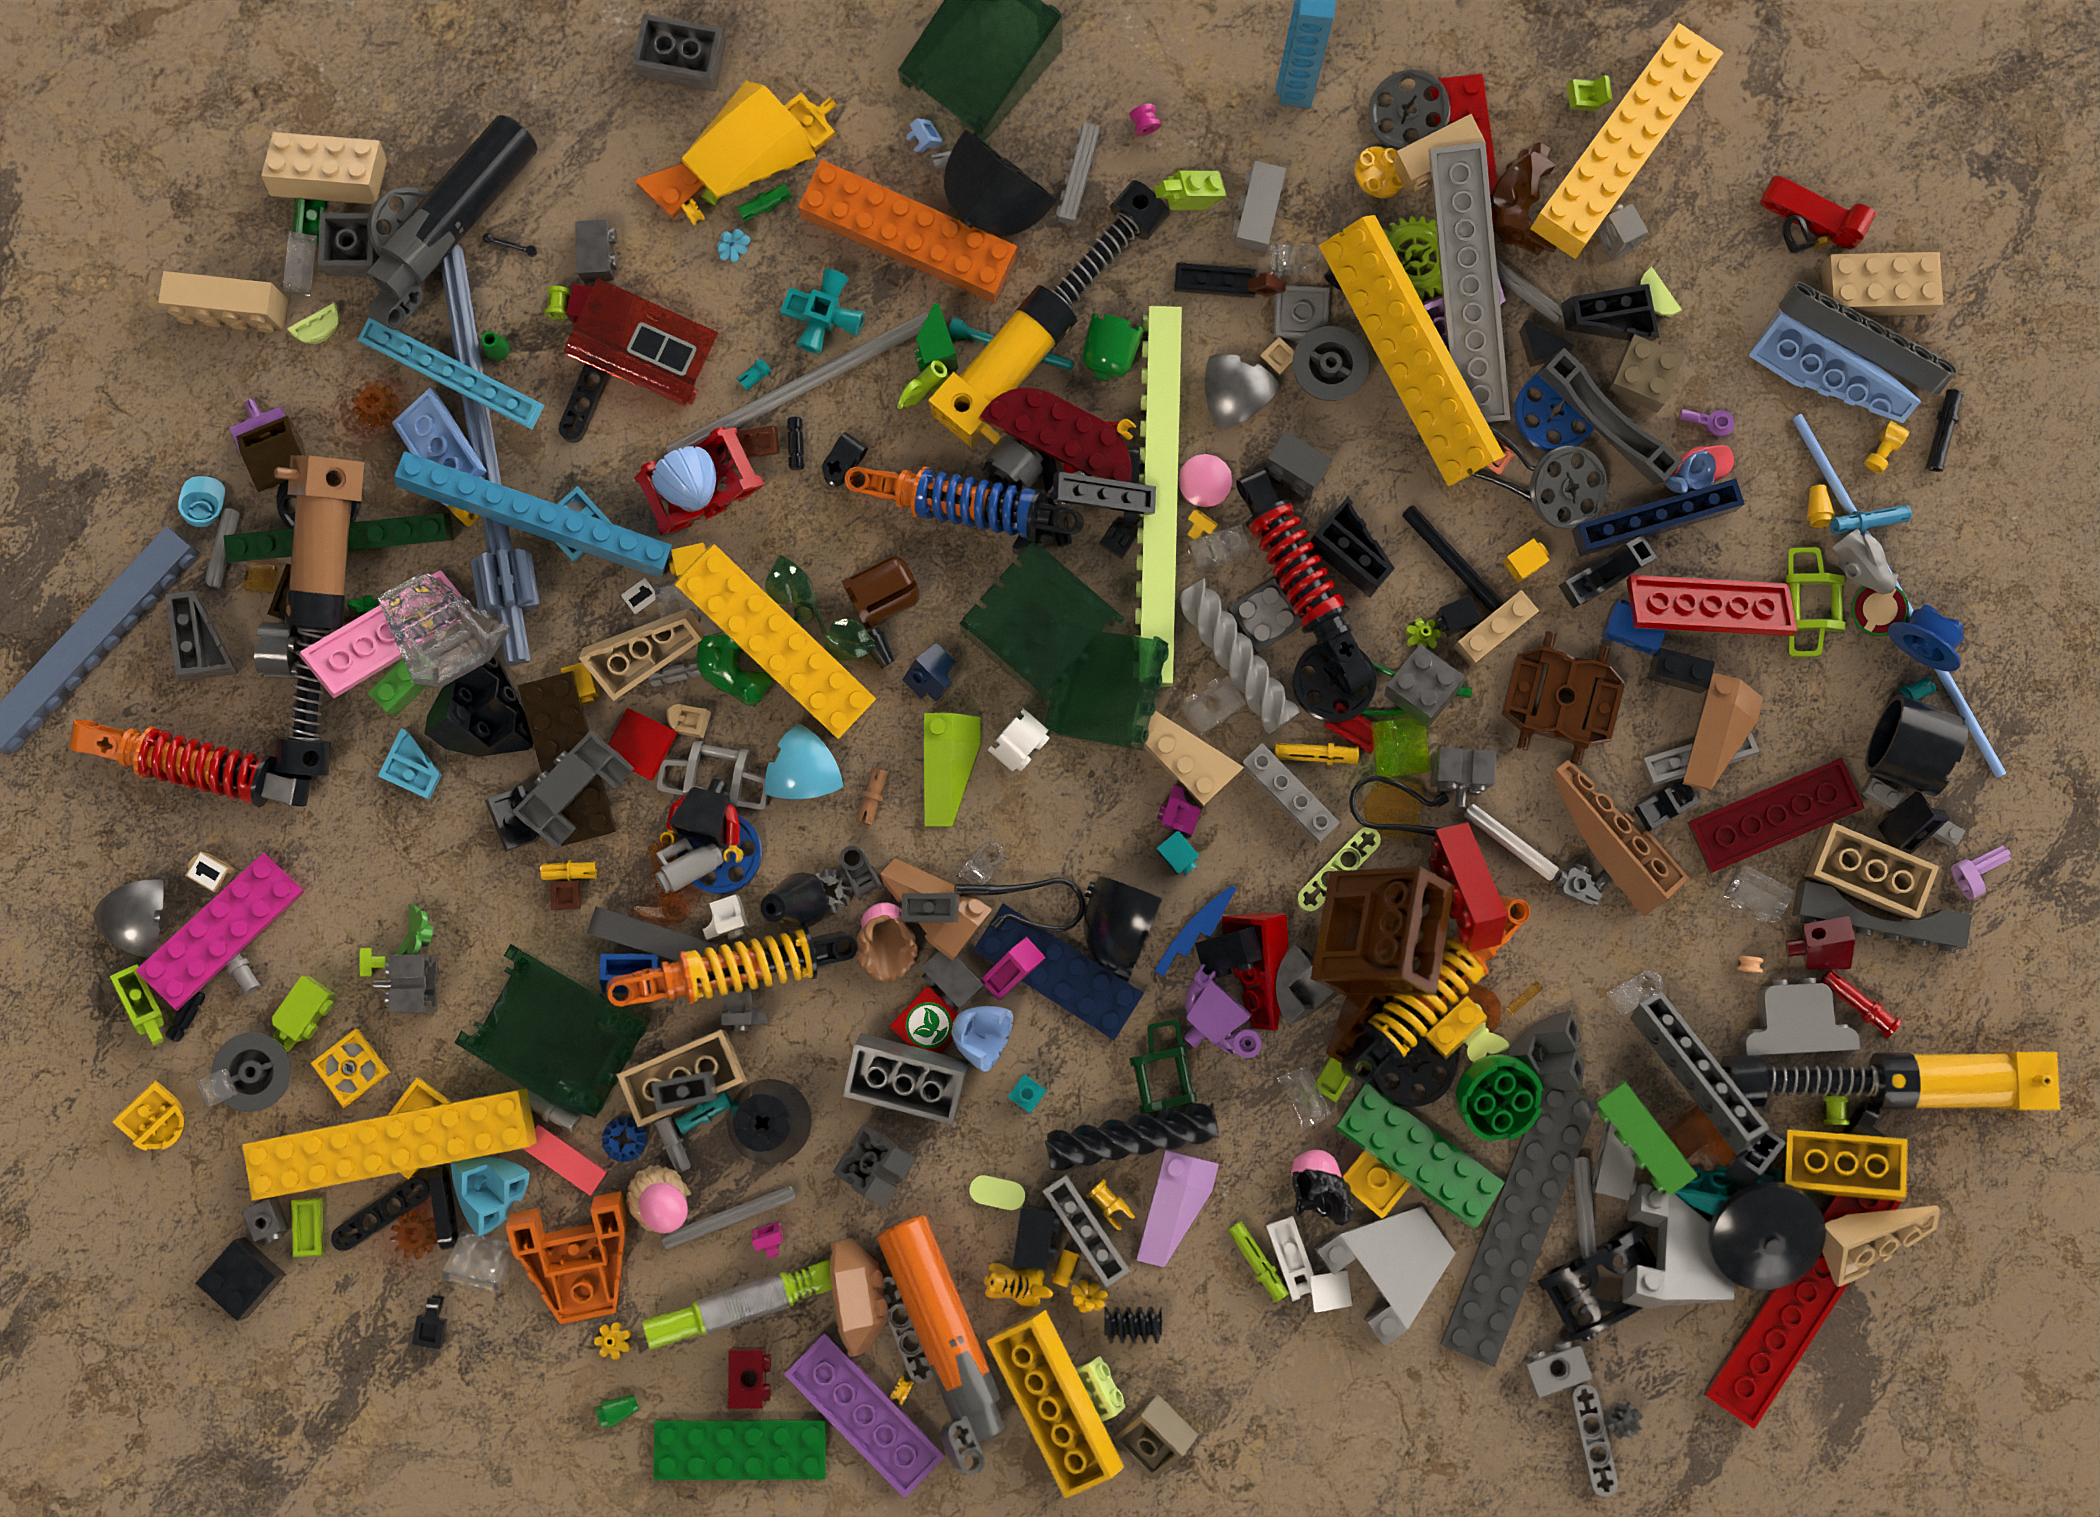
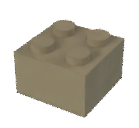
[1607,334,1685,413]

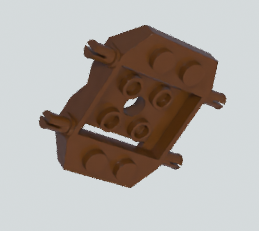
[1501,631,1625,765]

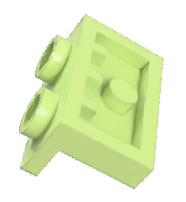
[1076,1356,1125,1422]

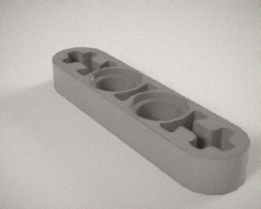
[883,1276,933,1384]
[1570,1383,1618,1497]

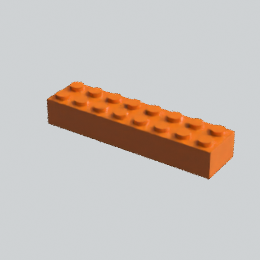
[798,159,1018,304]

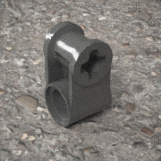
[840,845,884,900]

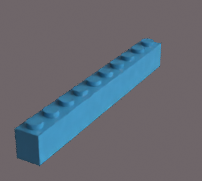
[394,451,672,579]

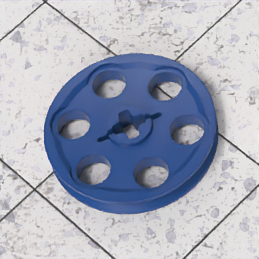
[1514,375,1594,452]
[677,815,762,894]

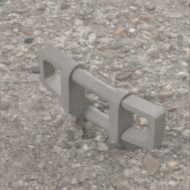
[657,740,769,810]

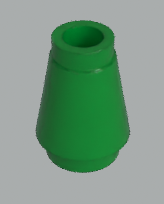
[481,331,510,361]
[595,1394,639,1429]

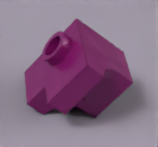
[1157,785,1201,837]

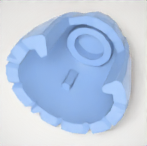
[652,446,716,512]
[952,1006,1013,1072]

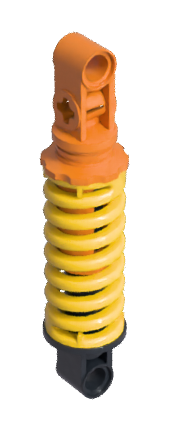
[1341,897,1530,1082]
[606,926,858,1006]

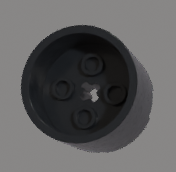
[1865,694,1969,797]

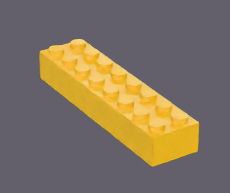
[673,543,876,739]

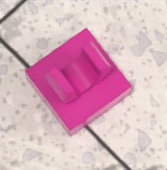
[752,1221,783,1259]

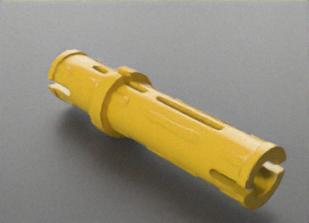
[1274,742,1359,765]

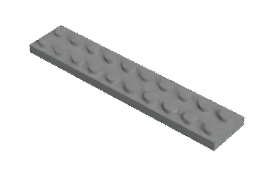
[1428,142,1511,422]

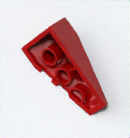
[1222,912,1288,1031]

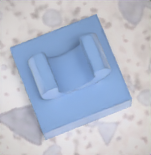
[906,118,944,152]

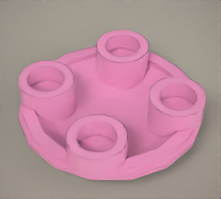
[1178,454,1233,507]

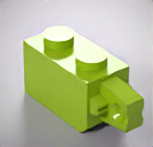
[1153,170,1226,210]
[110,964,164,1046]
[272,975,337,1053]

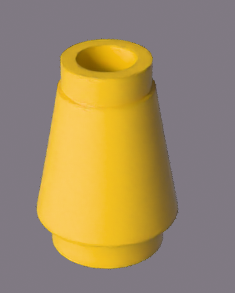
[1806,485,1835,528]

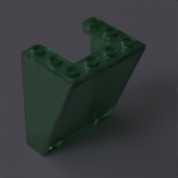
[898,0,1062,142]
[454,944,651,1118]

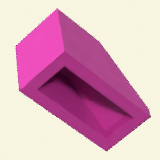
[980,937,1046,1001]

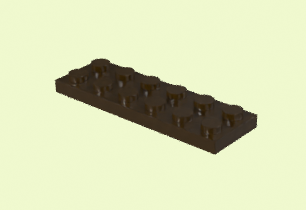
[517,671,617,846]

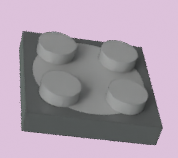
[1227,578,1301,654]

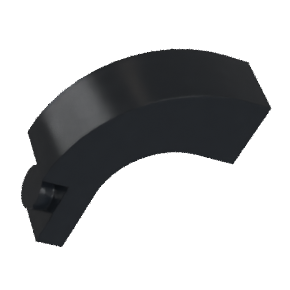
[1558,535,1657,609]

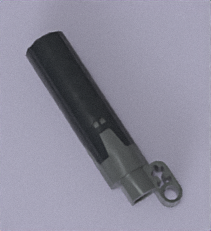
[367,115,538,330]

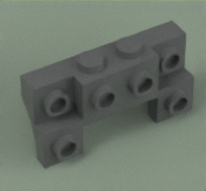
[512,730,635,849]

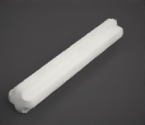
[1464,804,1559,880]

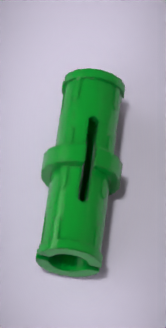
[737,183,792,223]

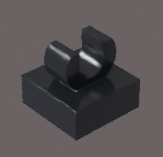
[1099,520,1137,559]

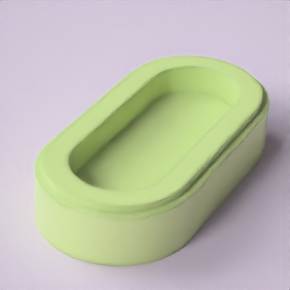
[969,1175,1025,1210]

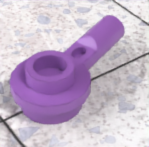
[1679,409,1735,437]

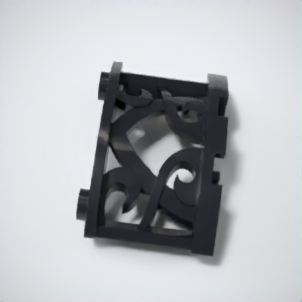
[1537,1223,1657,1342]

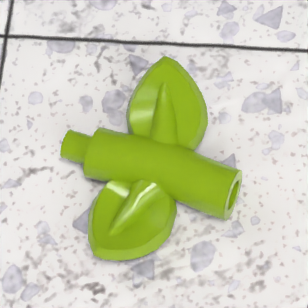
[897,361,949,409]

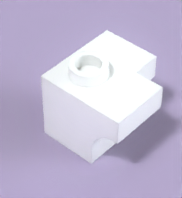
[703,894,750,941]

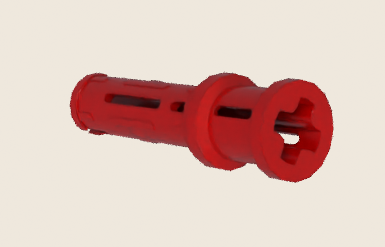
[1820,969,1902,1039]

